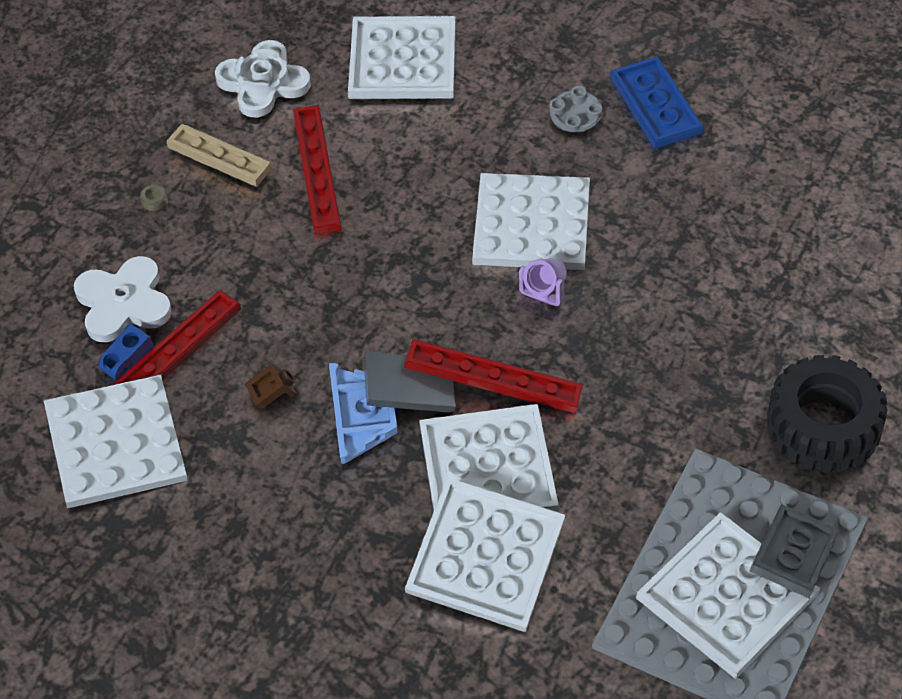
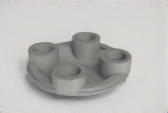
[549,86,602,132]

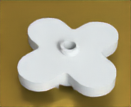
[215,40,311,117]
[74,256,172,342]

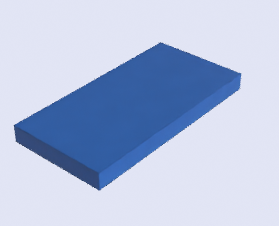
[610,56,704,149]

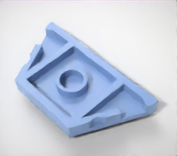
[329,363,398,464]

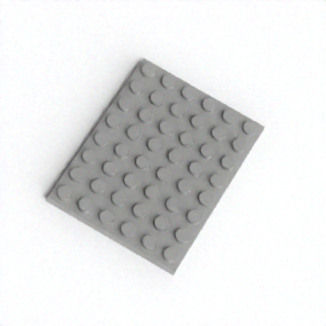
[592,448,868,699]

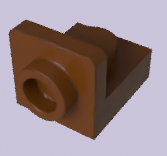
[245,363,297,409]

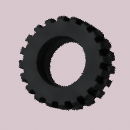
[767,355,888,473]

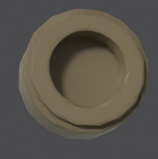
[140,184,168,211]

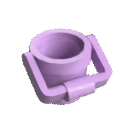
[519,258,567,306]

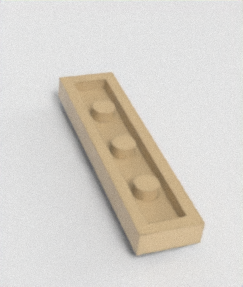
[167,124,272,187]

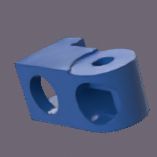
[99,324,154,381]

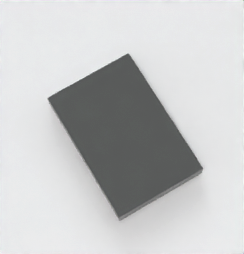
[363,351,456,413]
[749,504,840,599]

